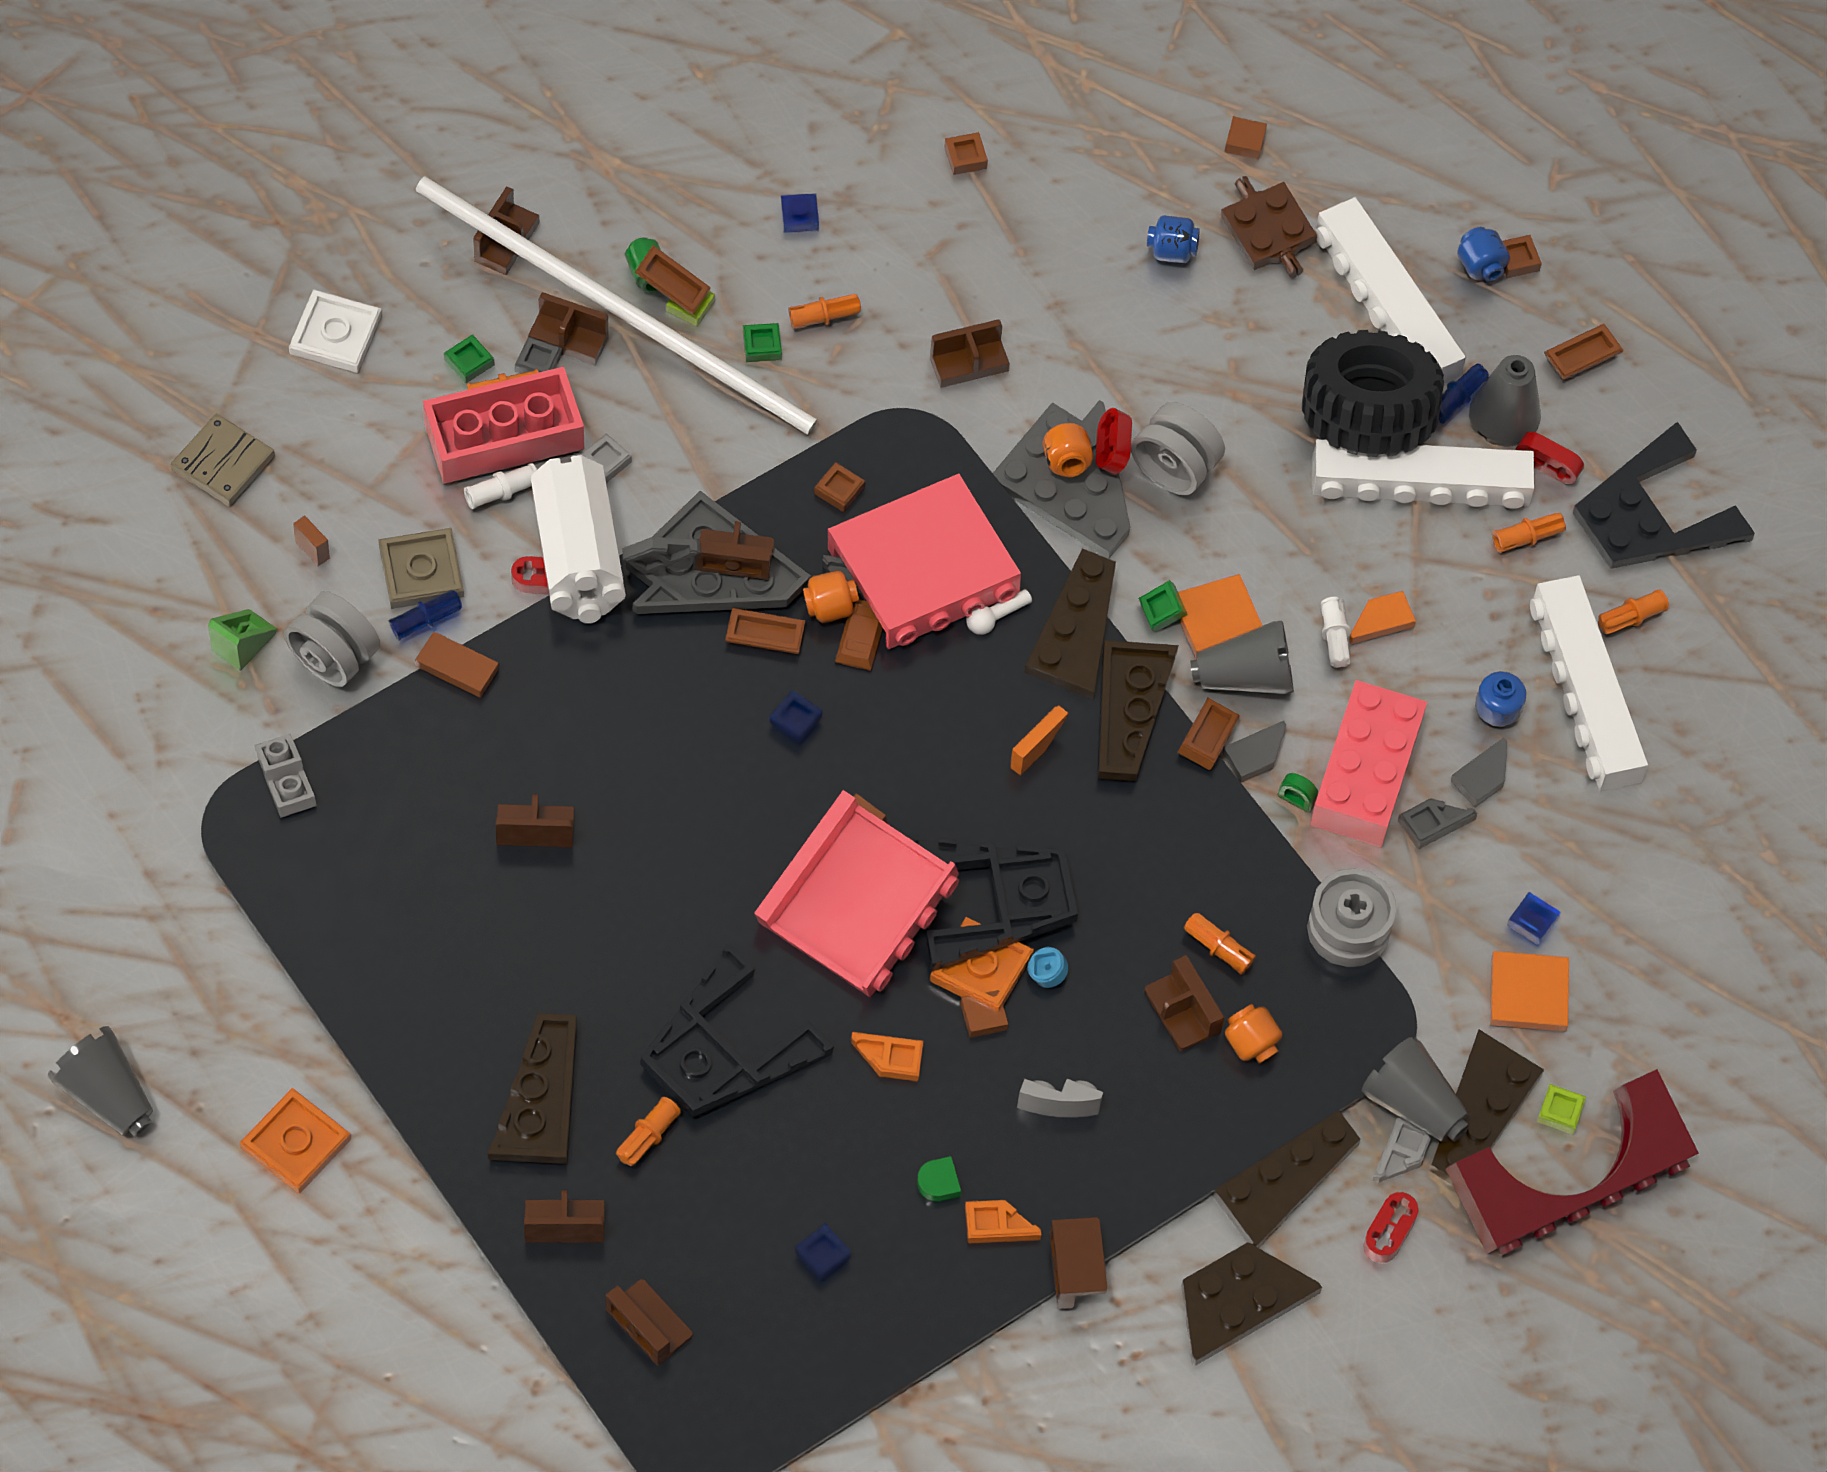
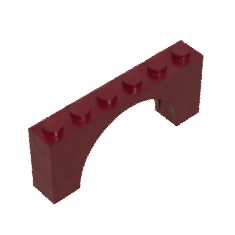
[1446,1069,1699,1255]

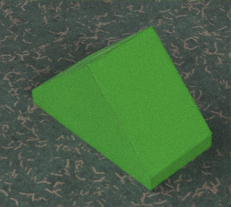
[208,609,277,671]

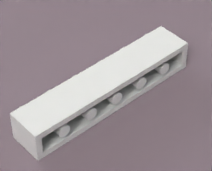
[1315,197,1466,384]
[1312,439,1534,509]
[1530,575,1648,791]

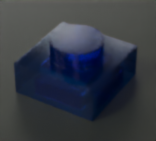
[781,193,819,233]
[769,690,822,743]
[1507,892,1561,946]
[795,1223,851,1281]

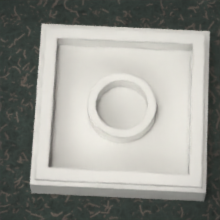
[289,290,382,373]

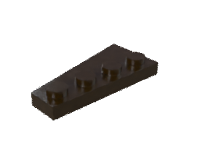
[1024,548,1116,700]
[1098,640,1179,781]
[487,1013,577,1164]
[1429,1029,1544,1185]
[1212,1110,1360,1248]

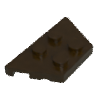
[1181,1242,1322,1366]

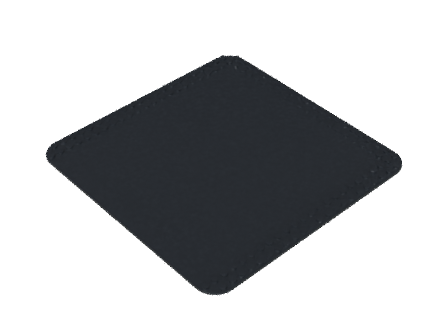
[201,408,1417,1472]

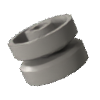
[1131,402,1225,495]
[284,591,381,687]
[1307,868,1397,967]

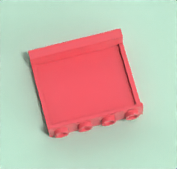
[828,473,1021,649]
[754,790,959,998]

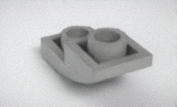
[254,734,317,818]
[1017,1079,1103,1117]

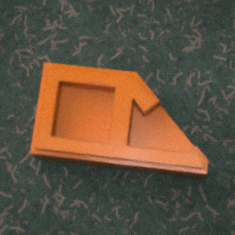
[1349,591,1416,645]
[1011,705,1068,776]
[851,1032,923,1081]
[965,1200,1041,1243]

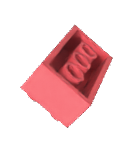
[423,366,585,484]
[1310,680,1427,848]

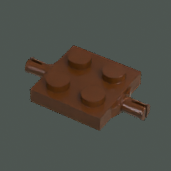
[1221,176,1317,278]

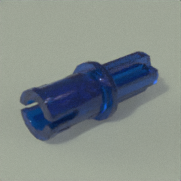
[1438,363,1489,424]
[388,590,462,641]

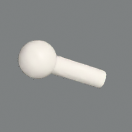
[966,589,1032,635]

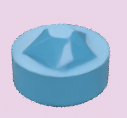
[1028,947,1068,988]

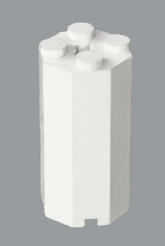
[530,455,626,623]

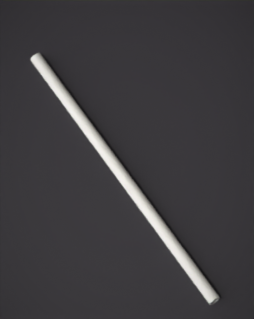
[416,176,817,435]

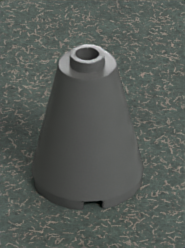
[1469,355,1541,447]
[1190,620,1294,694]
[48,1026,153,1136]
[1362,1037,1470,1142]

